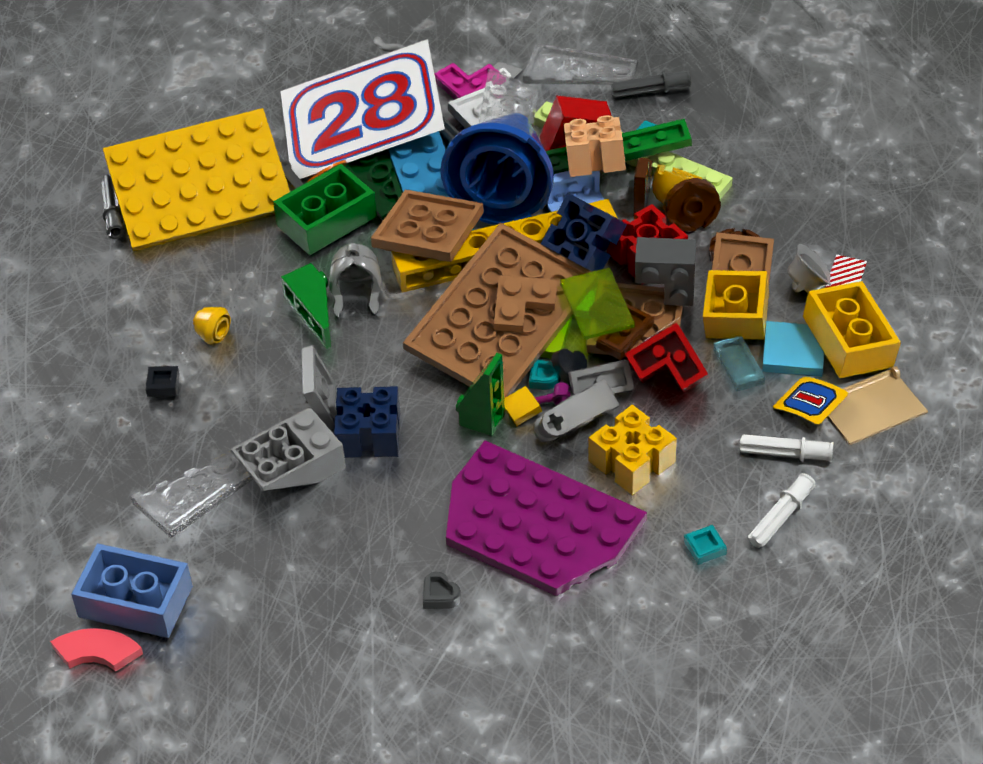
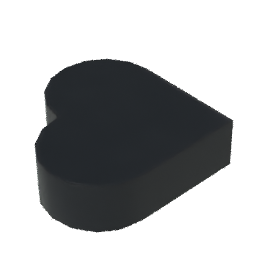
[551,349,588,386]

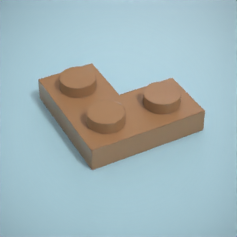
[494,275,558,333]

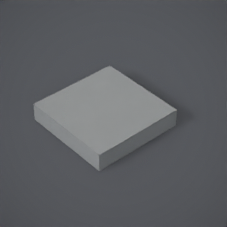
[302,346,337,430]

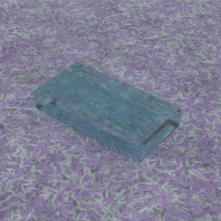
[714,336,765,392]

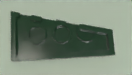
[345,149,402,221]

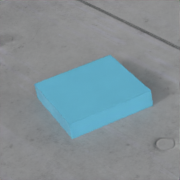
[762,321,824,377]

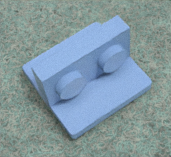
[546,170,604,212]

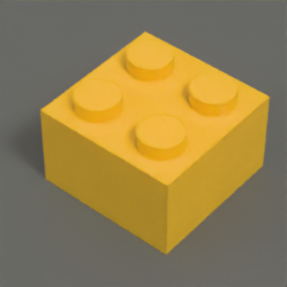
[703,270,769,340]

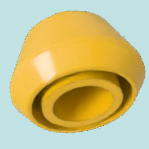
[193,307,231,345]

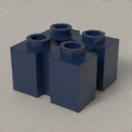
[541,193,627,275]
[334,386,400,458]

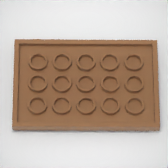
[403,223,598,399]

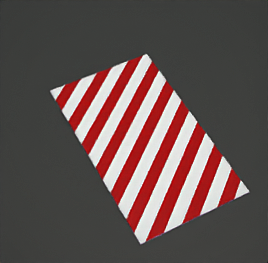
[825,255,867,288]

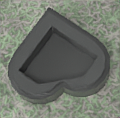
[423,572,461,609]

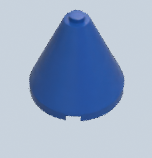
[441,113,554,225]

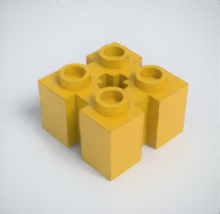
[588,404,677,496]

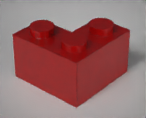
[539,95,612,151]
[625,322,709,393]

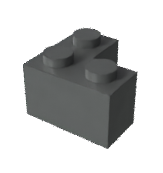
[635,237,696,306]

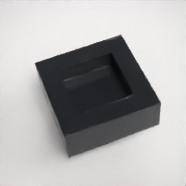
[145,366,180,397]

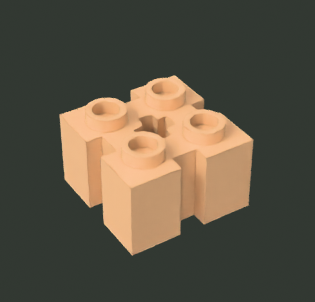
[564,115,626,177]

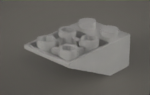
[231,407,346,491]

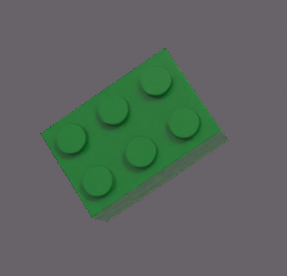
[273,164,377,255]

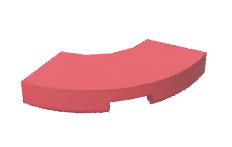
[50,628,143,672]

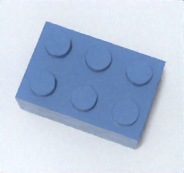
[71,543,193,638]

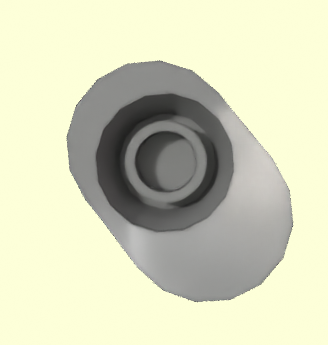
[787,244,831,293]

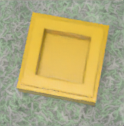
[504,386,542,427]

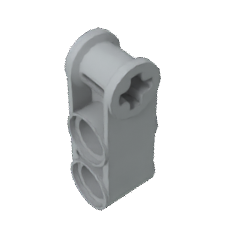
[533,379,620,442]

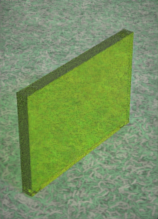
[560,267,635,340]

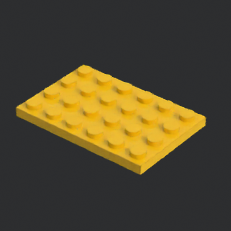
[103,108,290,252]

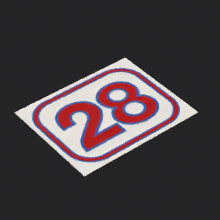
[281,39,445,179]

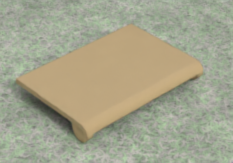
[827,366,928,445]

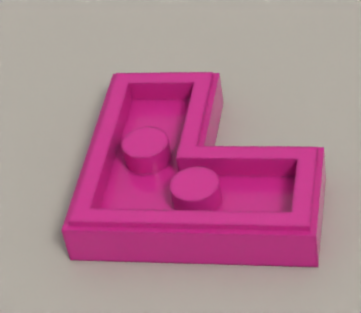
[434,63,506,100]

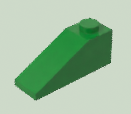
[281,263,331,349]
[456,353,505,436]

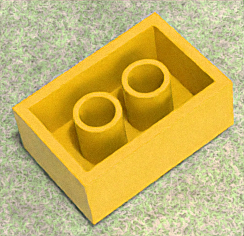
[803,281,901,378]

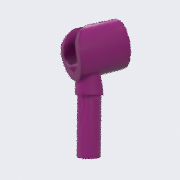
[534,382,571,405]

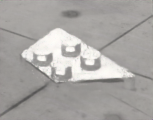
[479,69,539,128]

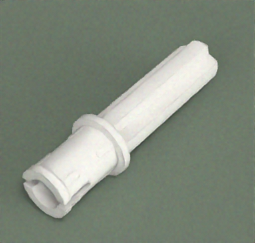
[740,434,834,462]
[748,473,816,548]

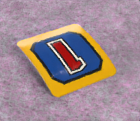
[773,377,848,424]

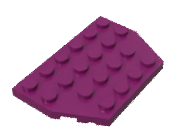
[446,440,647,596]

